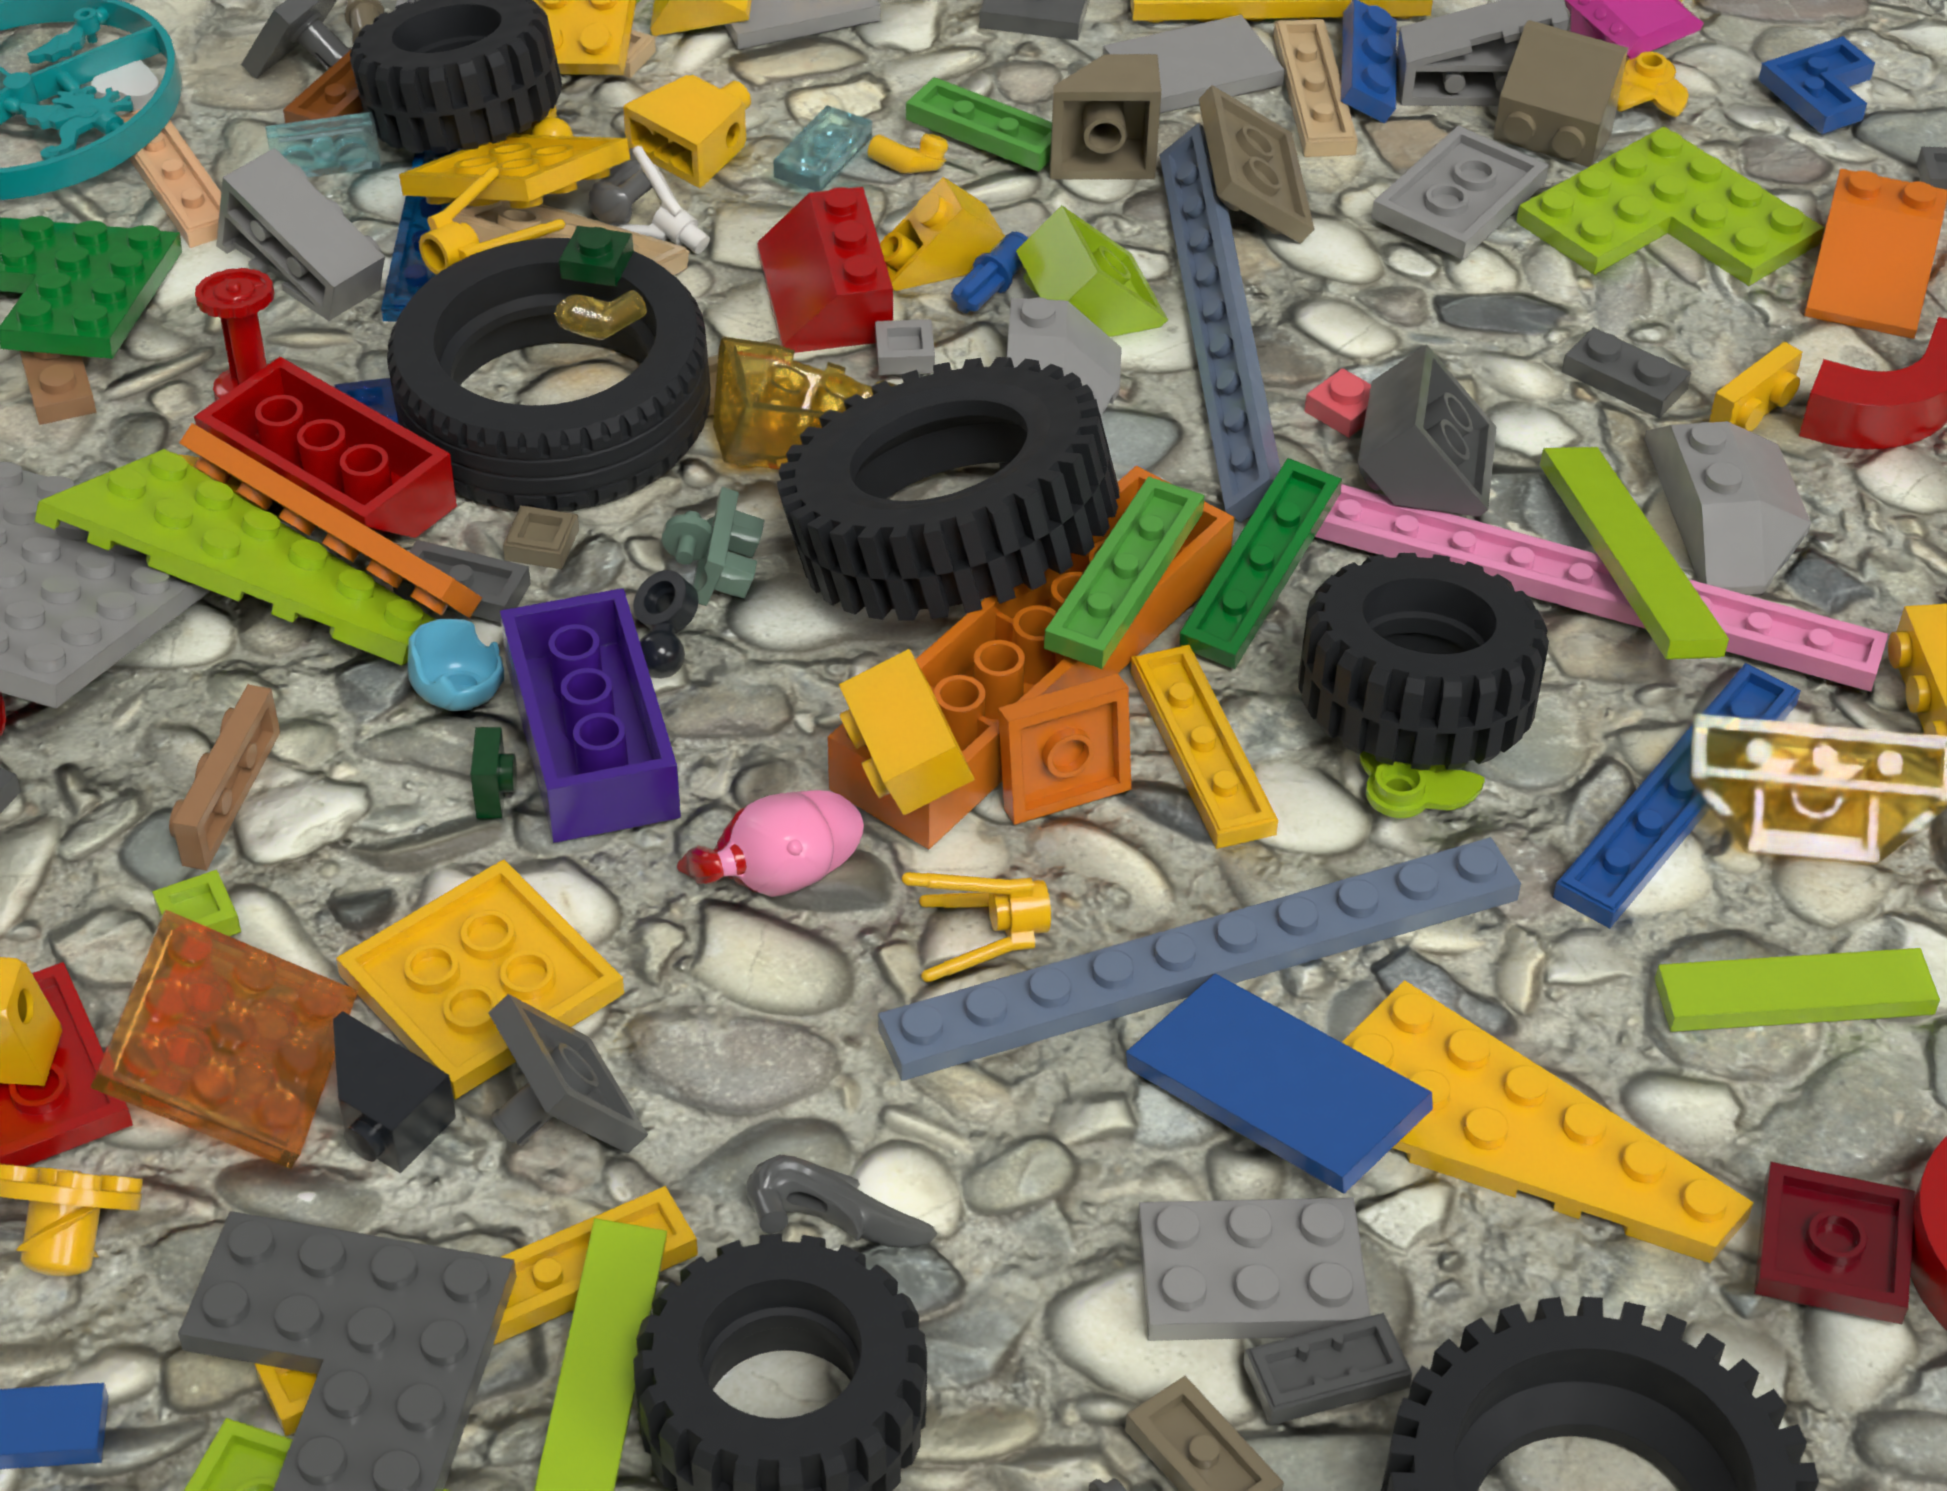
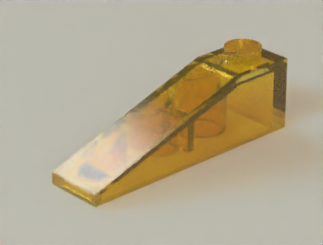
[713,336,896,470]

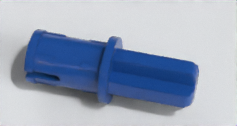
[951,232,1028,313]

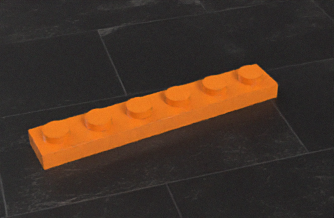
[179,423,482,619]

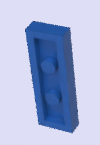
[1341,0,1397,124]

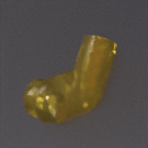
[555,290,647,340]

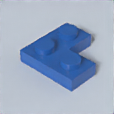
[1758,36,1875,134]

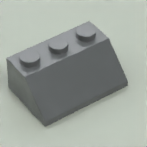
[1358,344,1497,516]

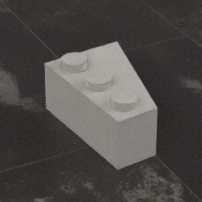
[1396,0,1569,106]
[216,148,385,321]

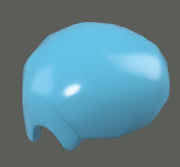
[408,619,504,711]

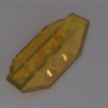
[1689,714,1947,865]

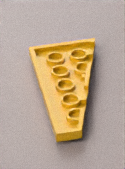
[1342,980,1754,1263]

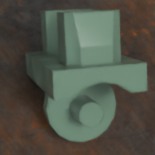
[662,487,765,606]

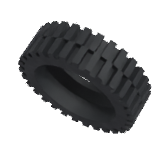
[777,357,1120,621]
[1381,1296,1819,1491]

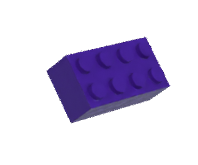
[500,588,681,843]

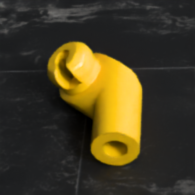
[867,133,948,174]

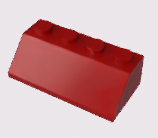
[194,356,457,538]

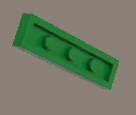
[1180,458,1342,669]

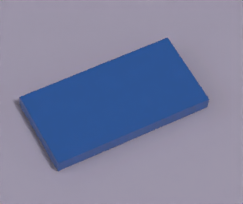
[1126,973,1433,1194]

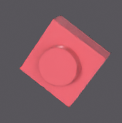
[1304,368,1371,438]

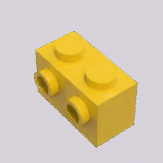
[839,649,975,816]

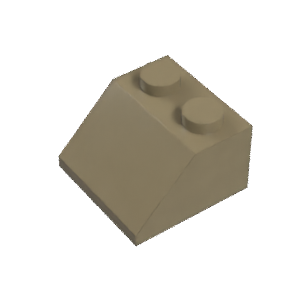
[1493,20,1628,167]
[1050,54,1161,179]

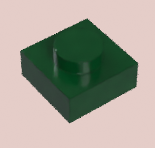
[559,225,634,287]
[470,727,517,818]

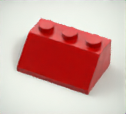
[757,187,893,354]

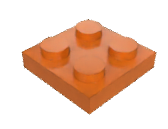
[998,673,1132,825]

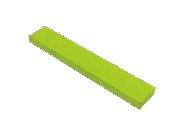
[1540,447,1729,660]

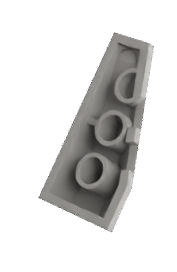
[999,298,1122,471]

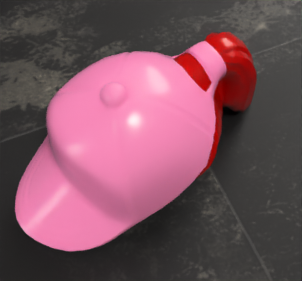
[677,790,864,897]

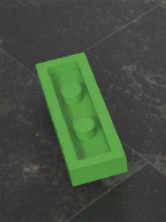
[906,77,1052,171]

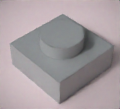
[875,319,935,375]

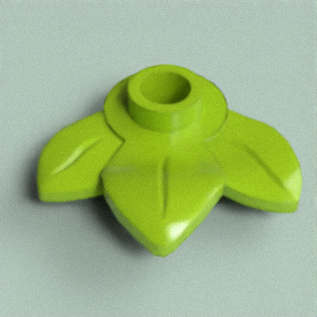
[1359,751,1485,818]

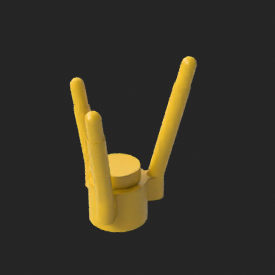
[419,167,565,275]
[901,872,1051,982]

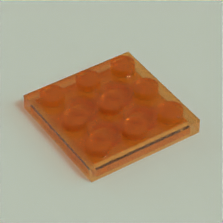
[90,910,358,1169]

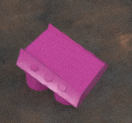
[1564,0,1703,59]

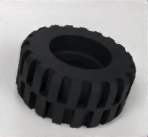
[350,0,562,154]
[1298,553,1549,770]
[633,1233,927,1491]

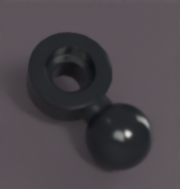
[633,570,699,679]

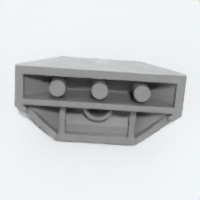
[1644,421,1811,595]

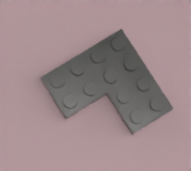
[178,1211,517,1491]

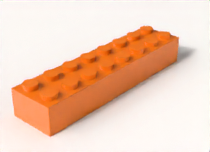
[828,465,1235,850]

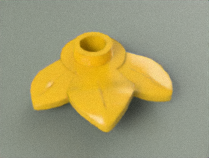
[1617,52,1689,117]

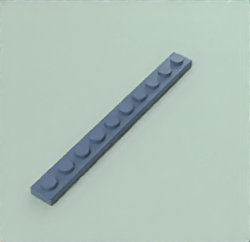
[1159,123,1281,523]
[878,837,1521,1081]

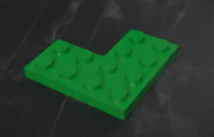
[0,216,182,359]

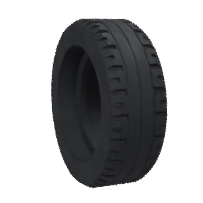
[387,238,711,512]

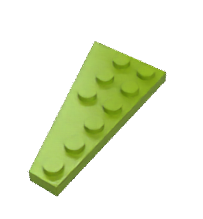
[34,449,436,665]

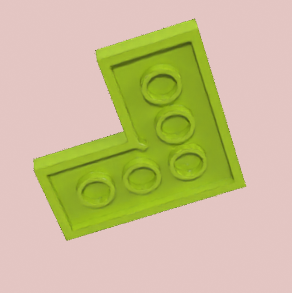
[1516,126,1824,286]

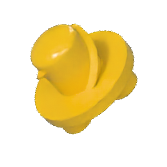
[0,1164,143,1277]

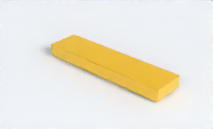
[1130,645,1278,849]

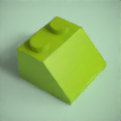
[1016,205,1168,337]

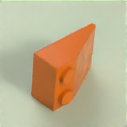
[1804,168,1947,339]

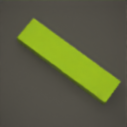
[1654,948,1940,1032]
[534,1218,667,1491]

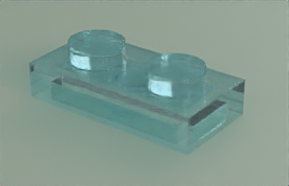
[773,105,872,192]
[265,112,381,178]

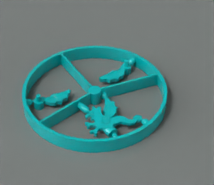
[0,0,182,200]

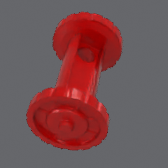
[195,268,275,401]

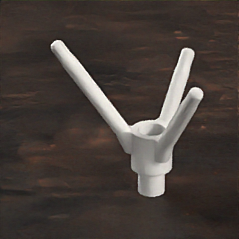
[617,146,710,254]

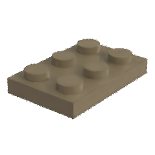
[1198,85,1314,244]

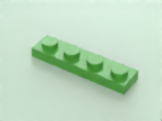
[1044,476,1205,669]

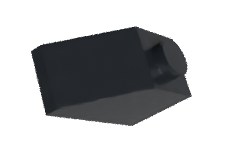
[333,1011,456,1174]

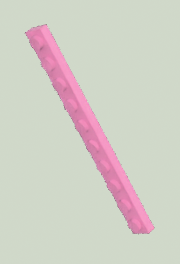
[1315,484,1888,692]

